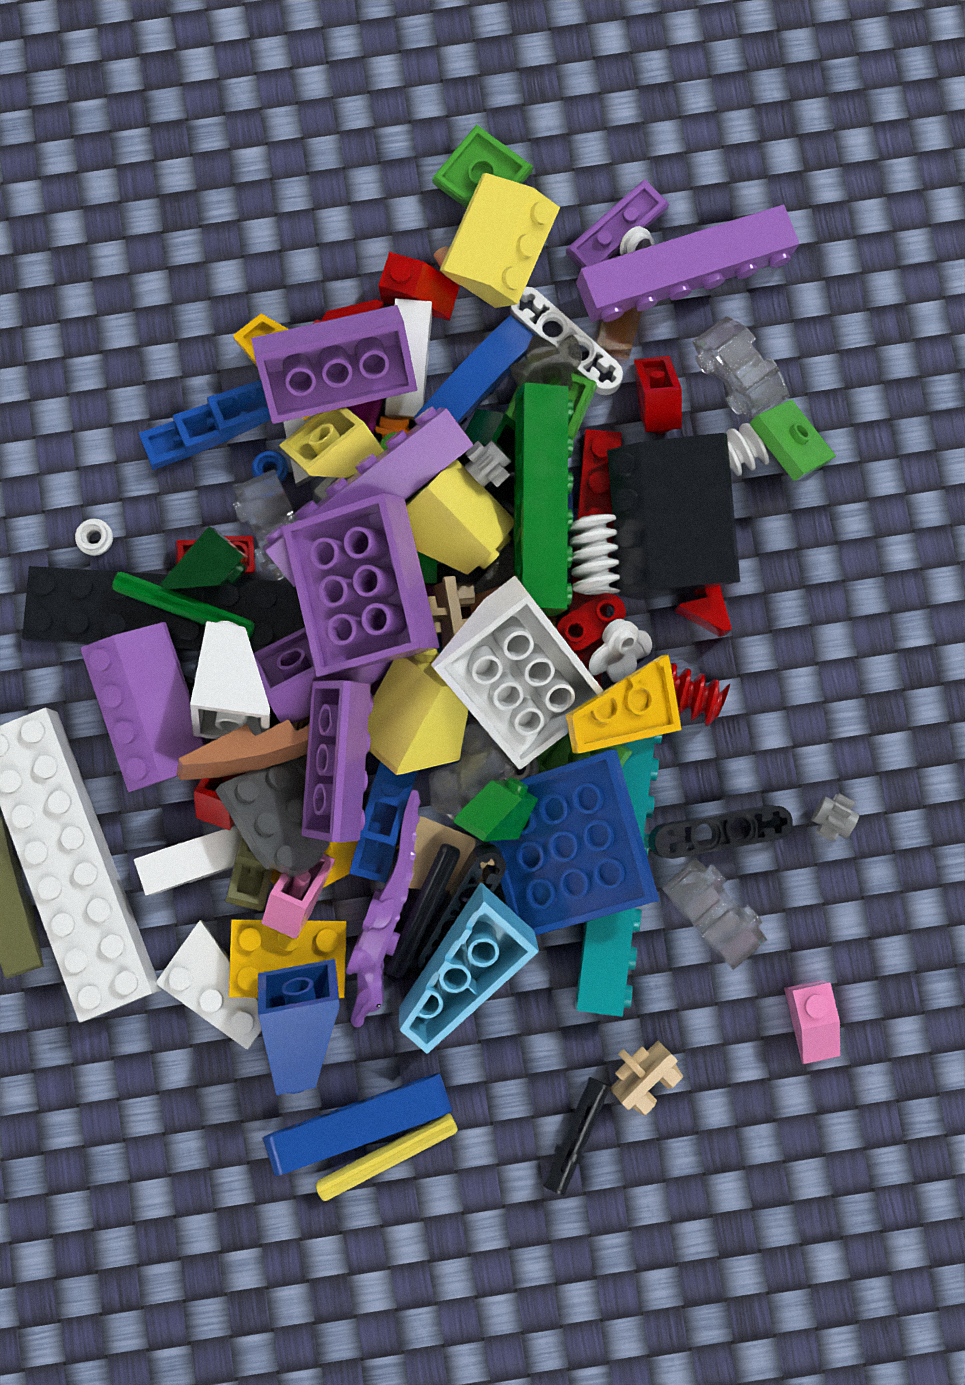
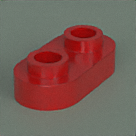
[557,593,626,652]

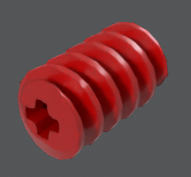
[671,663,730,727]

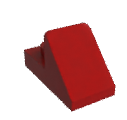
[675,586,732,637]

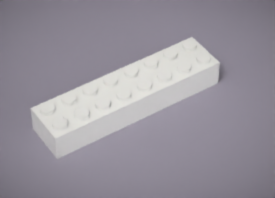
[0,707,161,1023]

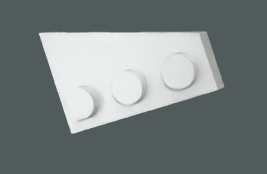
[155,920,262,1050]

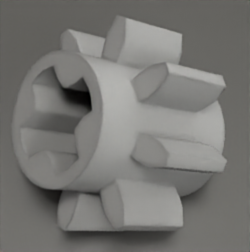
[465,441,511,487]
[811,793,859,841]

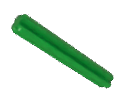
[112,571,255,639]

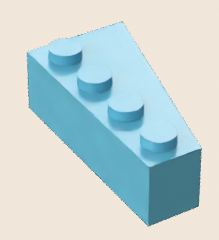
[399,882,539,1054]

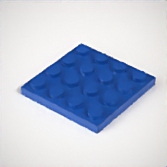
[490,750,660,936]

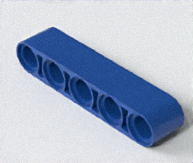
[262,1073,453,1176]

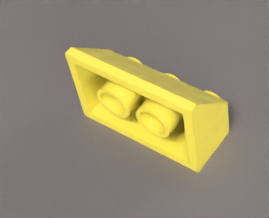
[439,173,560,308]

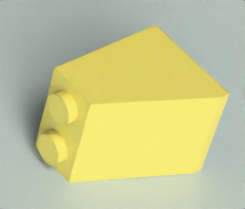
[406,459,514,575]
[367,649,468,775]

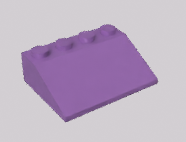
[282,493,440,677]

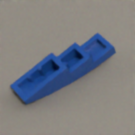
[413,315,538,424]
[139,380,271,470]

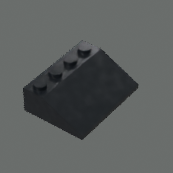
[607,433,740,600]

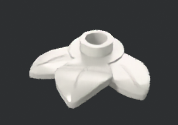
[589,619,652,684]

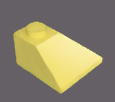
[279,407,384,478]

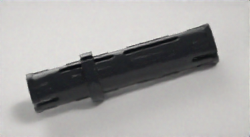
[543,1077,611,1196]

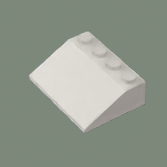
[431,576,603,770]

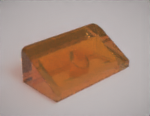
[596,306,642,360]

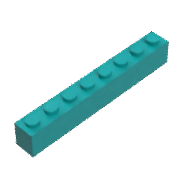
[575,734,663,1017]

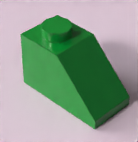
[453,777,538,842]

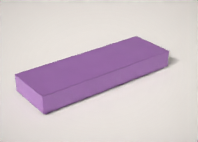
[566,179,669,269]

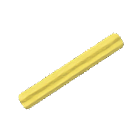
[315,1113,458,1201]

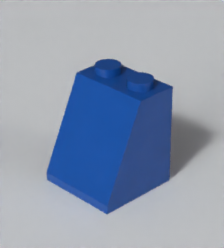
[258,959,340,1095]

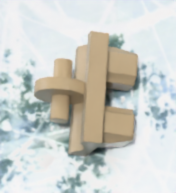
[428,576,475,649]
[610,1041,683,1115]

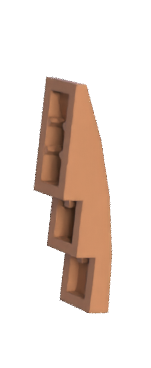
[176,720,309,780]

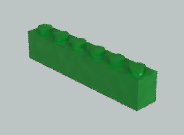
[513,383,574,616]

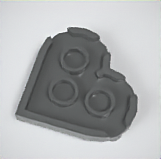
[215,754,329,877]

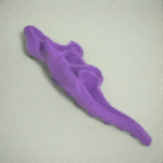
[346,789,421,1027]

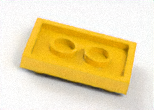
[229,919,346,998]

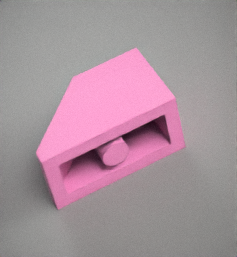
[261,854,335,939]
[784,980,841,1064]

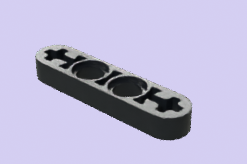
[649,805,793,859]
[416,844,506,971]

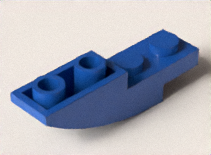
[349,761,419,883]

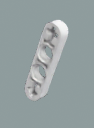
[510,287,623,395]

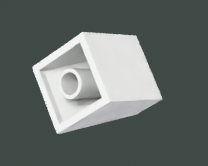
[190,621,270,739]

